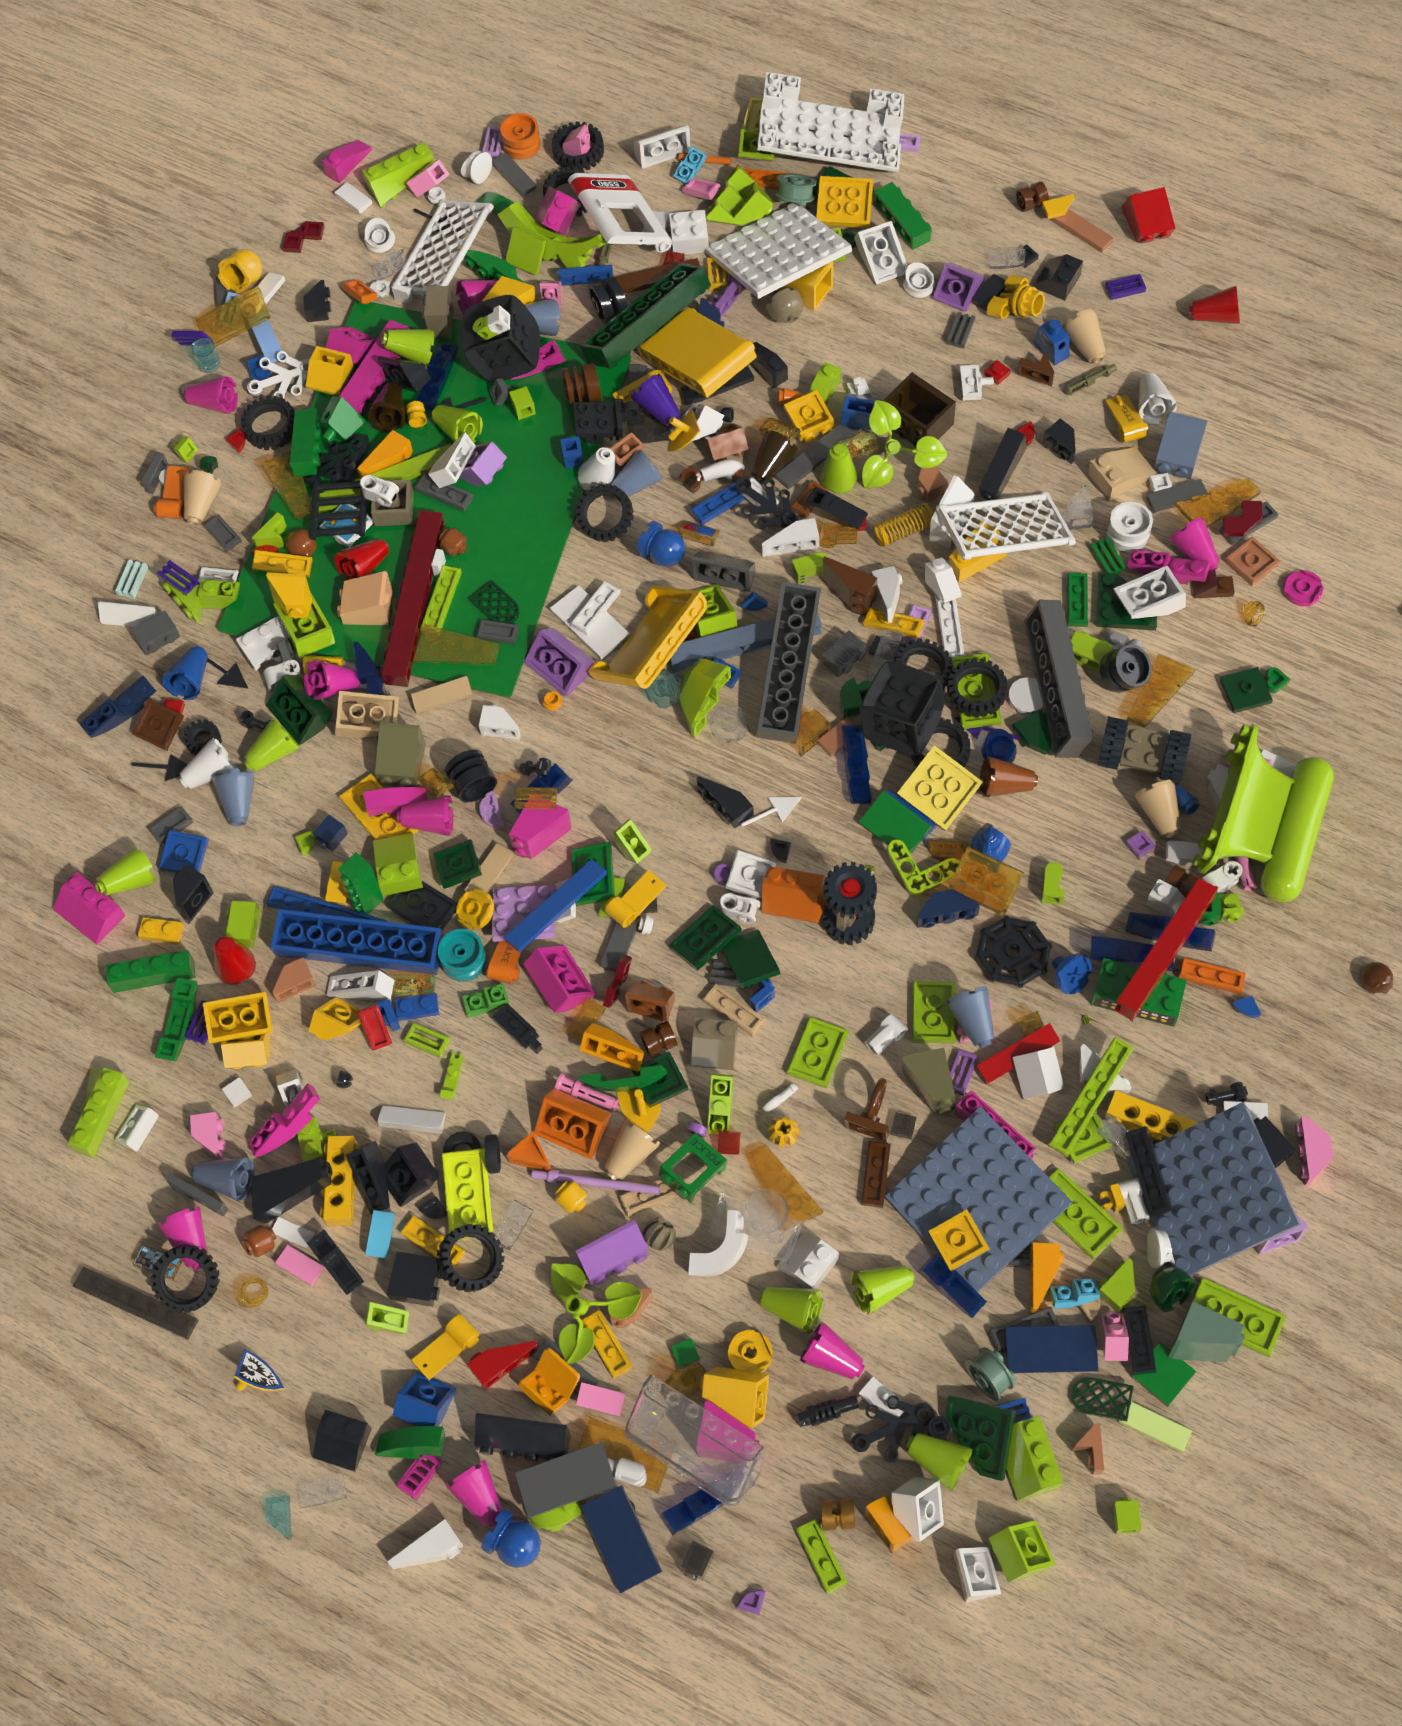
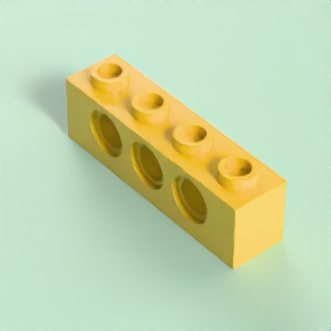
[1104,1090,1199,1143]
[320,1136,357,1226]

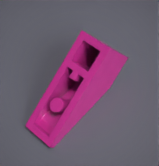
[322,140,372,184]

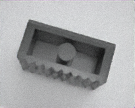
[822,630,867,677]

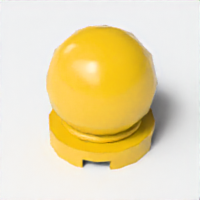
[218,249,262,293]

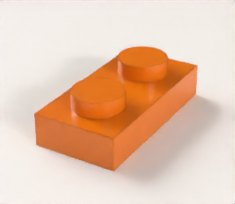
[343,279,377,304]

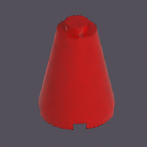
[1189,286,1240,324]
[334,539,389,581]
[214,936,256,985]

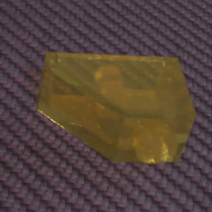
[798,708,831,757]
[658,1362,707,1407]

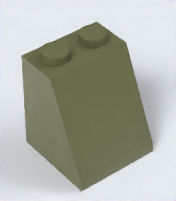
[375,722,426,787]
[902,1048,955,1114]

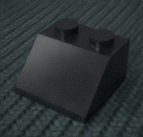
[1032,254,1083,301]
[377,356,431,392]
[173,864,214,924]
[385,1142,439,1207]
[313,1409,372,1472]

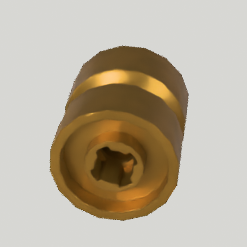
[820,1498,855,1531]

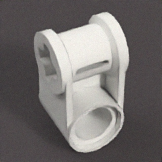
[360,475,399,507]
[263,660,304,692]
[1202,861,1243,895]
[720,893,761,924]

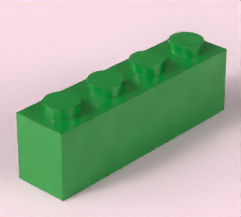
[874,182,932,250]
[290,408,323,477]
[338,852,384,914]
[106,950,196,993]

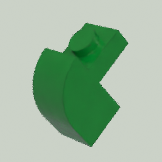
[840,678,872,719]

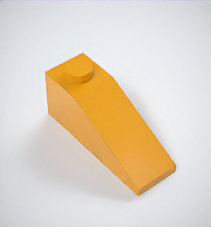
[357,430,413,478]
[580,1023,644,1072]
[1030,1242,1064,1314]

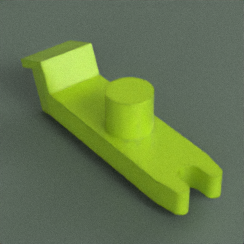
[440,1052,463,1100]

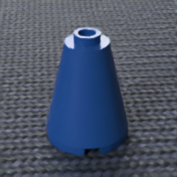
[162,646,208,700]

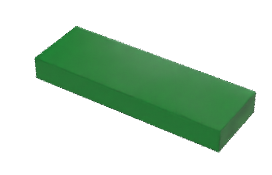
[1067,573,1088,627]

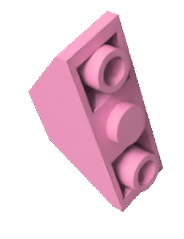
[1295,1116,1333,1186]

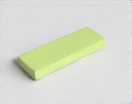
[1119,1402,1192,1453]

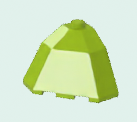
[705,164,773,225]
[679,659,731,738]

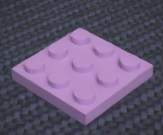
[492,885,555,942]

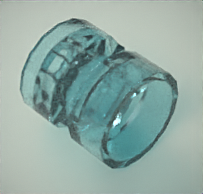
[191,338,221,373]

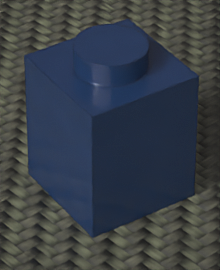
[314,815,348,852]

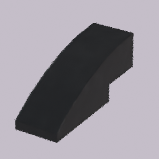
[306,1230,365,1295]

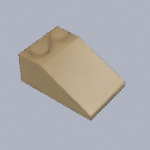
[1088,447,1157,501]
[335,691,399,738]

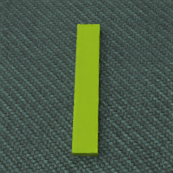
[1048,1037,1134,1157]

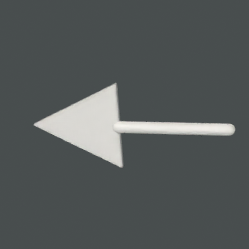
[741,797,802,827]

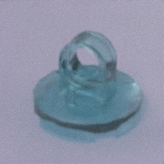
[644,669,682,708]

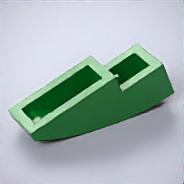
[375,1426,445,1459]

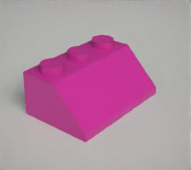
[53,871,125,945]
[524,945,596,1013]

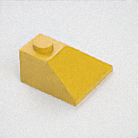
[266,572,313,618]
[308,997,362,1040]

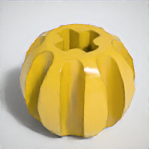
[767,1115,800,1148]

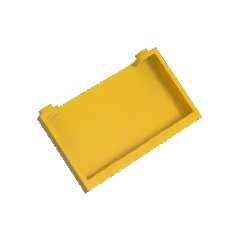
[637,307,757,398]
[588,585,707,689]

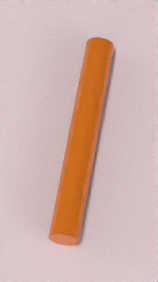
[678,153,732,165]

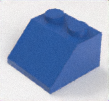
[393,1371,457,1426]

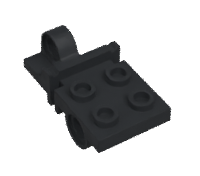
[573,399,640,444]

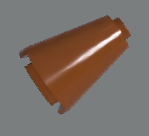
[980,757,1038,797]

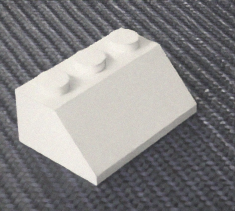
[633,125,691,169]
[929,475,974,549]

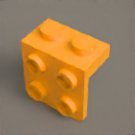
[518,1348,580,1417]

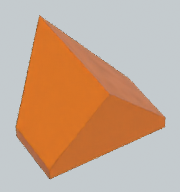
[507,1131,551,1171]

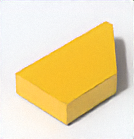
[1042,194,1075,219]

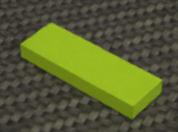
[795,1518,848,1594]

